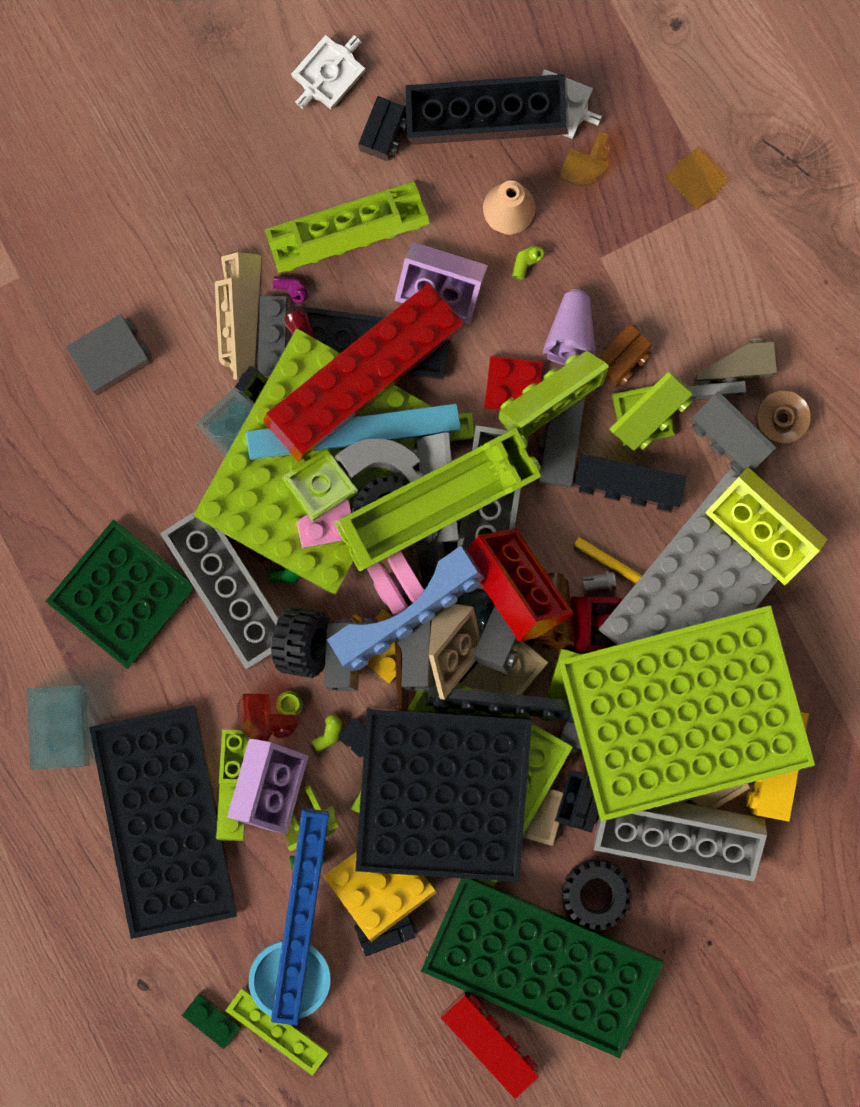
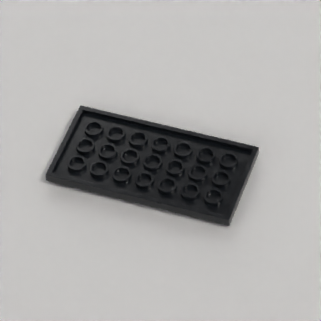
[89,705,237,939]

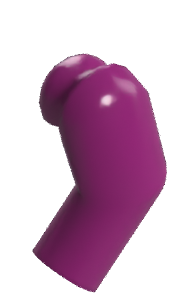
[273,276,308,304]

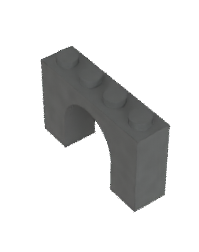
[324,618,436,692]

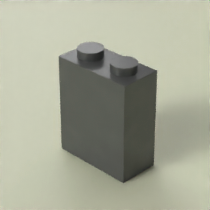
[66,314,151,396]

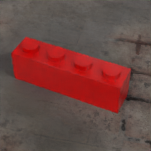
[441,992,539,1099]

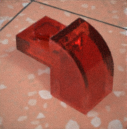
[237,694,298,742]

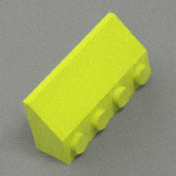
[705,467,828,585]

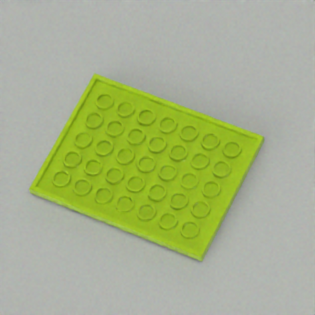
[192,329,432,595]
[558,605,815,821]

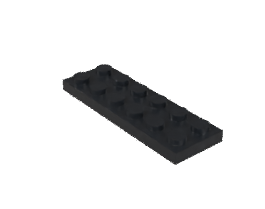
[289,305,450,380]

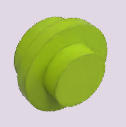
[276,691,303,718]

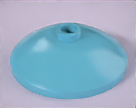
[249,940,330,1019]

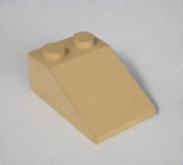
[429,604,481,700]

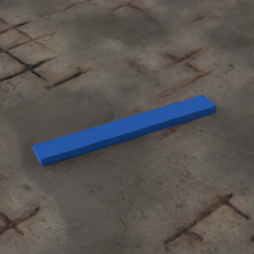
[271,808,330,1025]

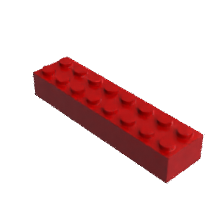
[263,283,464,462]

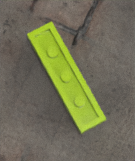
[225,987,329,1076]

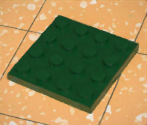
[45,519,195,669]

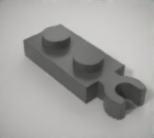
[415,531,445,590]

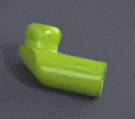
[512,246,544,280]
[312,714,343,752]

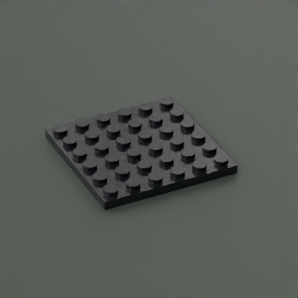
[355,707,532,882]

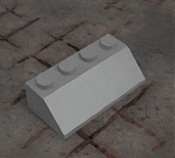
[412,432,459,545]

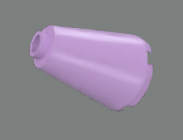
[543,289,596,365]

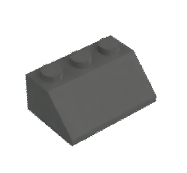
[689,391,776,475]

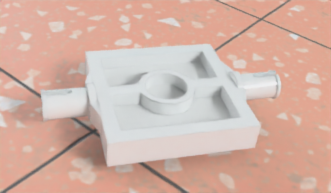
[291,35,365,110]
[542,69,602,139]

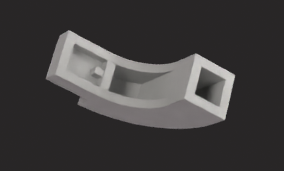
[334,438,423,484]

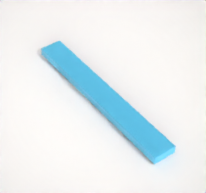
[246,404,461,460]

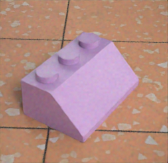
[394,242,488,325]

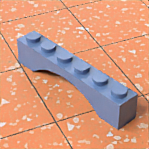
[327,546,485,671]

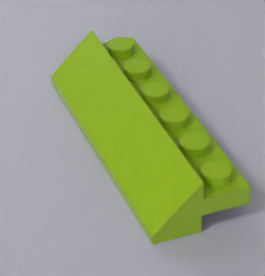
[265,181,430,273]

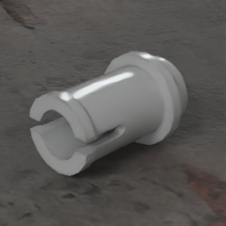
[583,570,617,594]

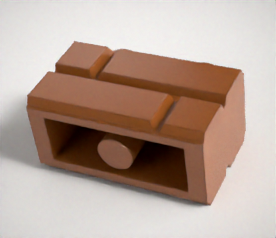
[598,324,653,387]

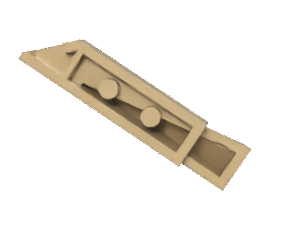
[214,252,261,380]

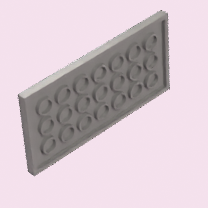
[598,468,778,645]

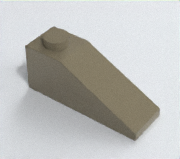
[693,338,777,384]

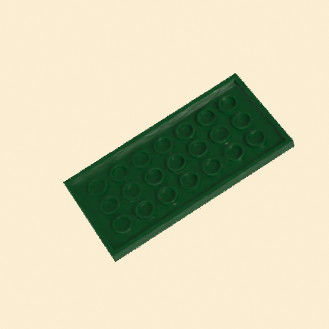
[420,878,663,1058]

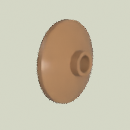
[757,391,811,444]

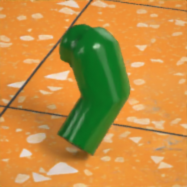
[270,569,301,583]

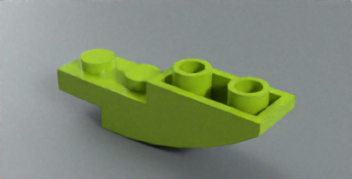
[216,730,249,841]

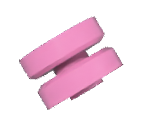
[367,550,424,616]

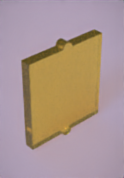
[665,148,728,210]

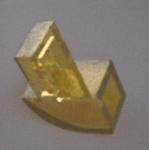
[559,131,611,186]

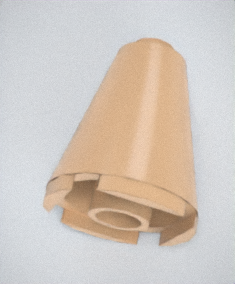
[483,181,536,235]

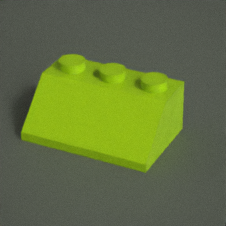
[610,370,694,450]

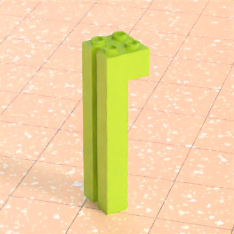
[334,428,542,571]

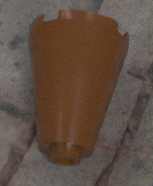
[525,573,575,649]

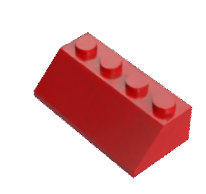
[466,528,574,642]

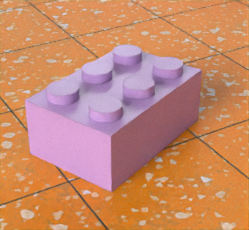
[227,738,309,834]

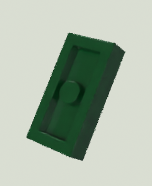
[181,992,241,1049]

